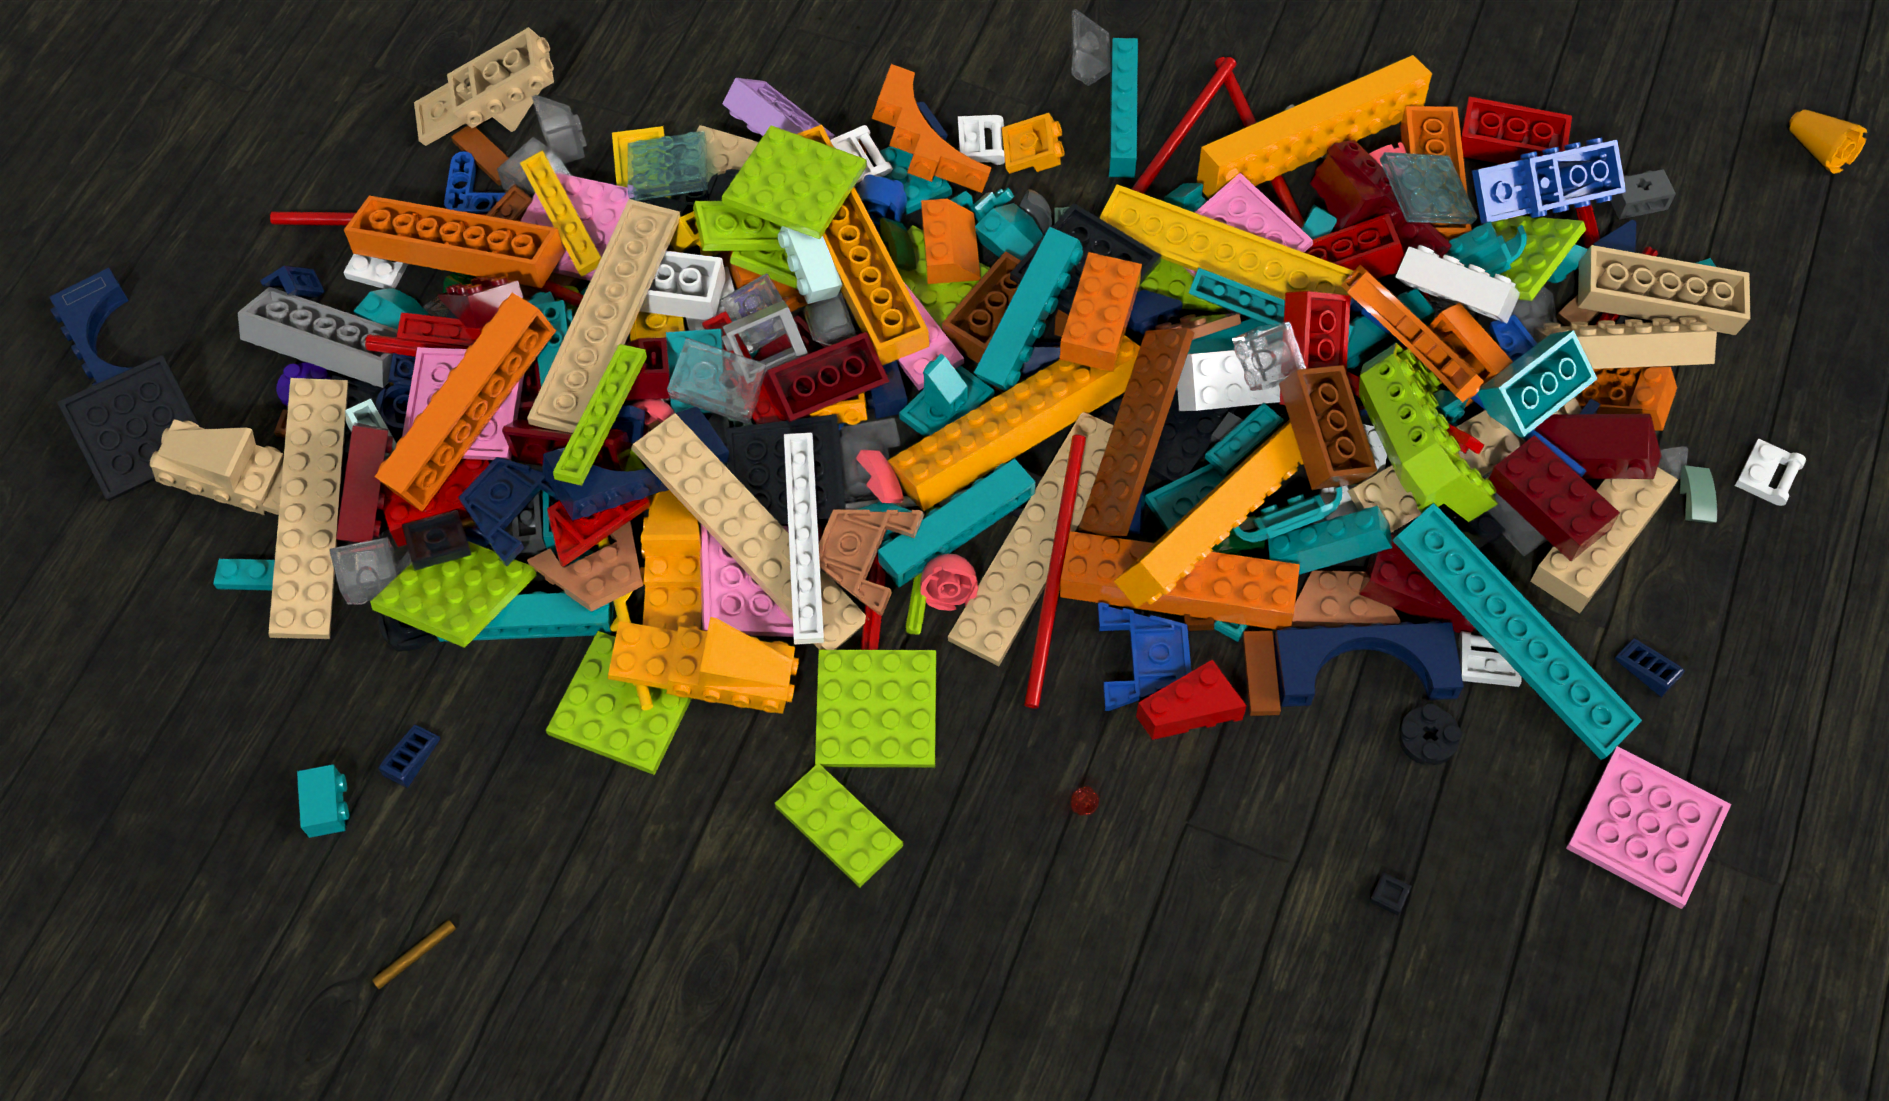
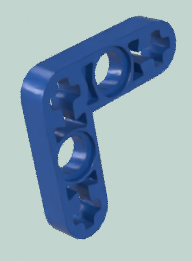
[444,151,505,214]

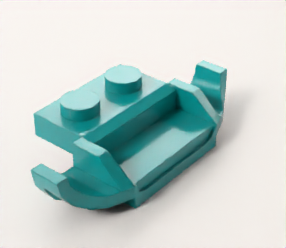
[1446,221,1527,277]
[1232,486,1343,542]

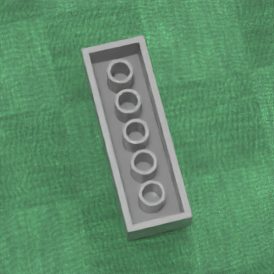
[238,287,406,388]

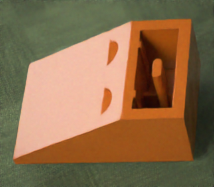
[1576,366,1677,431]

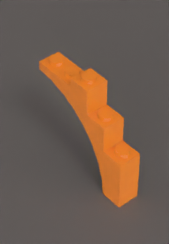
[872,64,991,193]
[1341,265,1484,402]

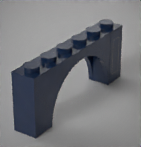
[49,268,132,386]
[543,406,729,521]
[1274,620,1464,707]

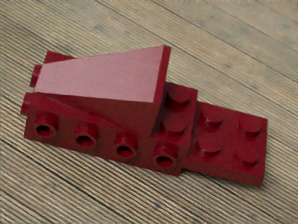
[1310,140,1452,259]

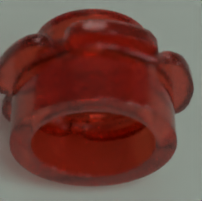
[1071,786,1099,815]

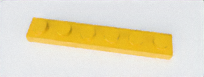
[520,150,602,277]

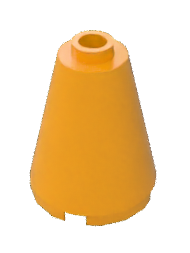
[1789,109,1867,174]

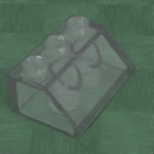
[667,338,766,424]

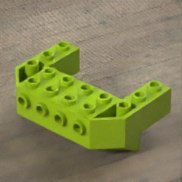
[1359,343,1498,522]

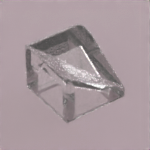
[1658,446,1688,479]

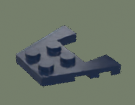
[458,457,559,566]

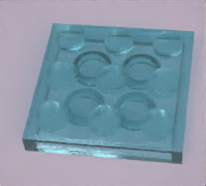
[628,131,708,201]
[1380,152,1477,224]

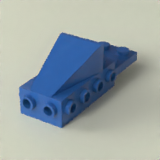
[1472,137,1626,224]

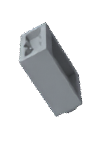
[721,300,808,383]

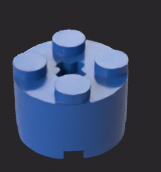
[856,174,907,237]

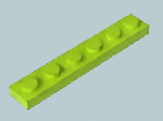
[553,344,647,486]

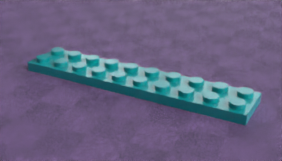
[1392,503,1642,760]

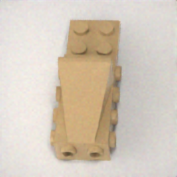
[414,27,554,146]
[150,419,284,515]

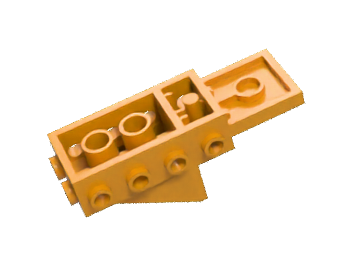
[640,490,702,631]
[608,617,799,714]

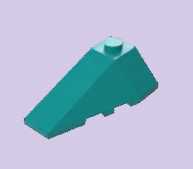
[975,203,1044,261]
[354,288,430,330]

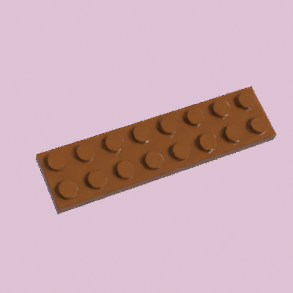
[1078,328,1195,536]

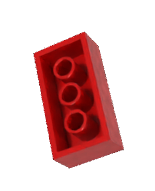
[1460,97,1572,164]
[1304,213,1404,279]
[379,459,490,547]

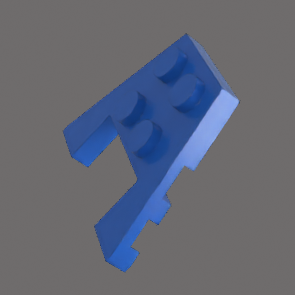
[1098,602,1191,711]

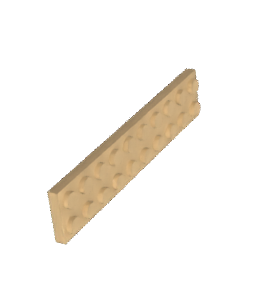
[527,199,680,433]
[269,378,348,639]
[1347,397,1582,533]
[948,412,1113,666]
[631,413,869,650]

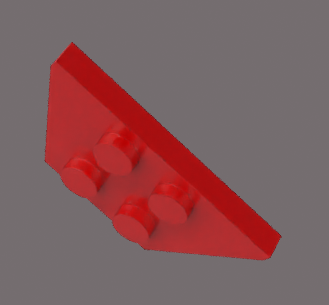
[547,498,650,567]

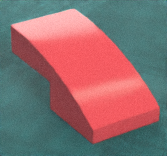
[856,450,904,503]

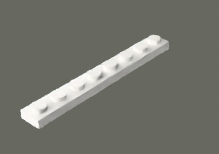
[784,433,824,644]

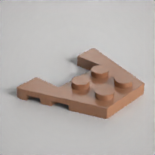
[818,510,924,616]
[527,520,643,612]

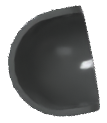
[1019,189,1052,235]

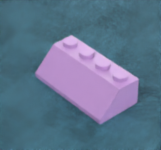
[722,78,835,140]

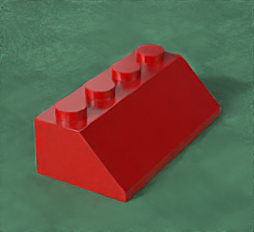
[1279,291,1351,405]

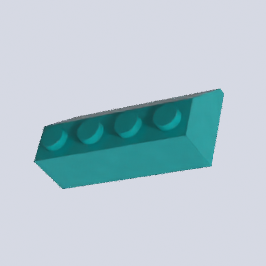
[1477,330,1598,437]

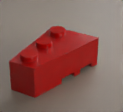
[1136,660,1246,740]

